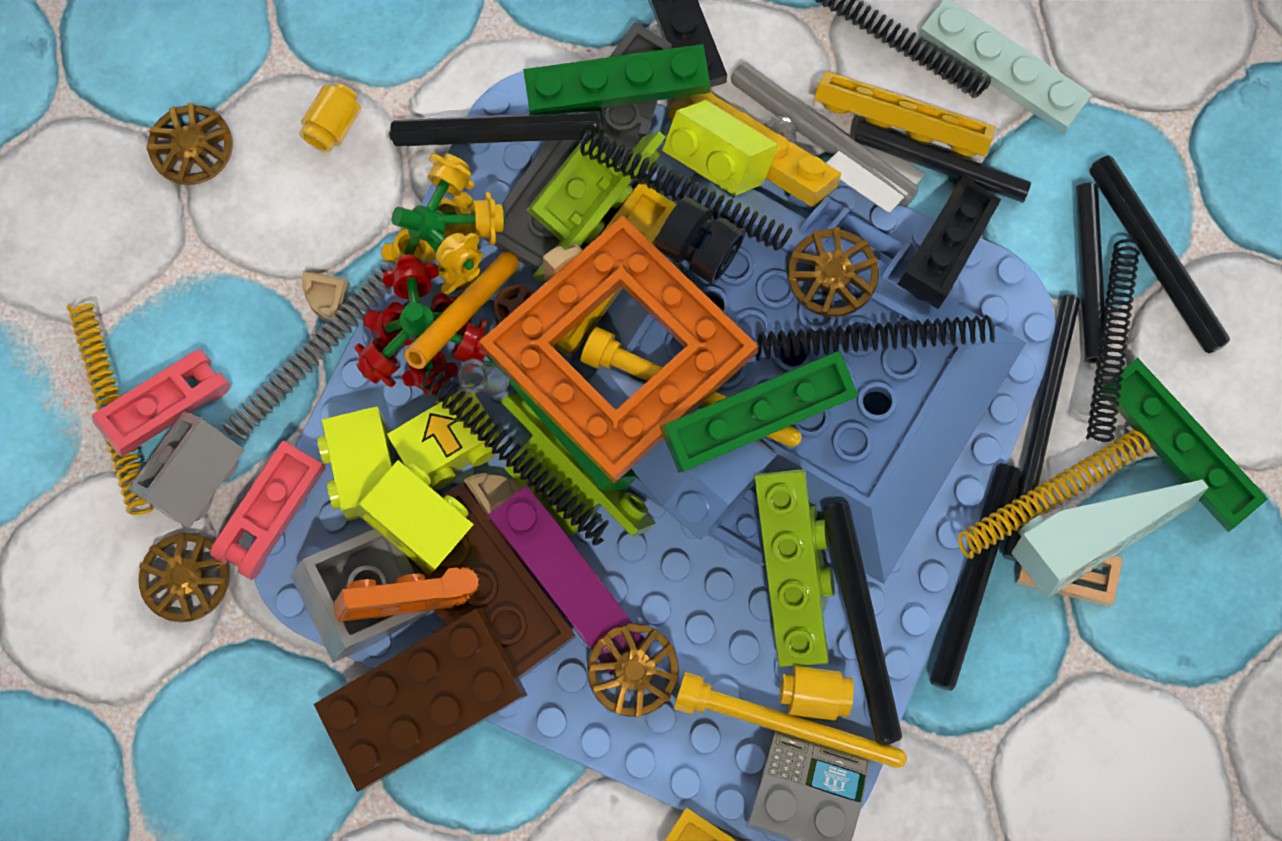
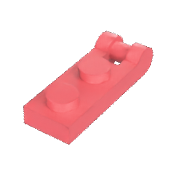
[92,350,231,457]
[210,440,326,580]

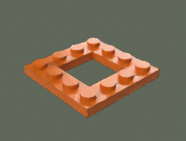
[479,215,758,484]

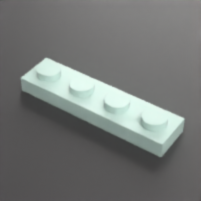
[919,0,1093,134]

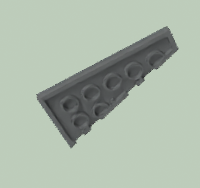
[483,22,672,272]

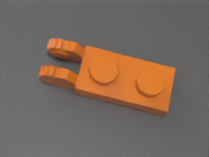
[333,567,480,622]

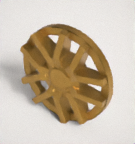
[146,103,233,185]
[788,227,879,317]
[138,532,229,623]
[587,623,679,717]

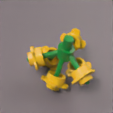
[381,154,506,294]

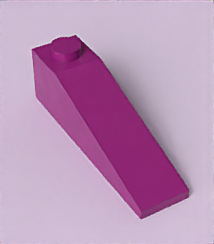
[488,485,644,676]

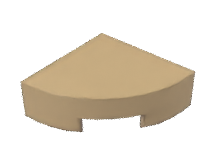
[543,243,582,281]
[302,271,350,327]
[464,473,522,519]

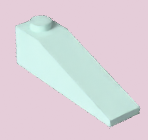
[1012,480,1208,599]

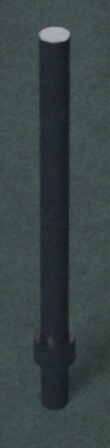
[1003,295,1080,561]

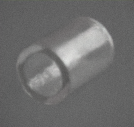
[458,359,510,395]

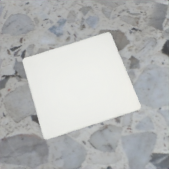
[826,134,925,212]

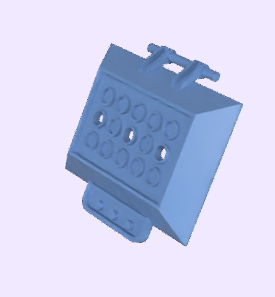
[572,172,1026,584]

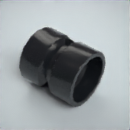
[655,196,746,284]

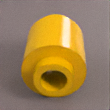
[299,83,362,153]
[779,665,854,721]

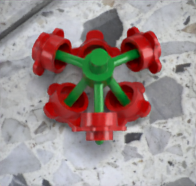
[354,254,487,395]

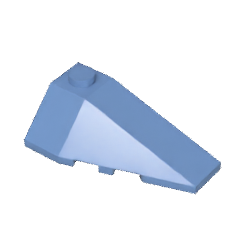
[588,366,777,540]

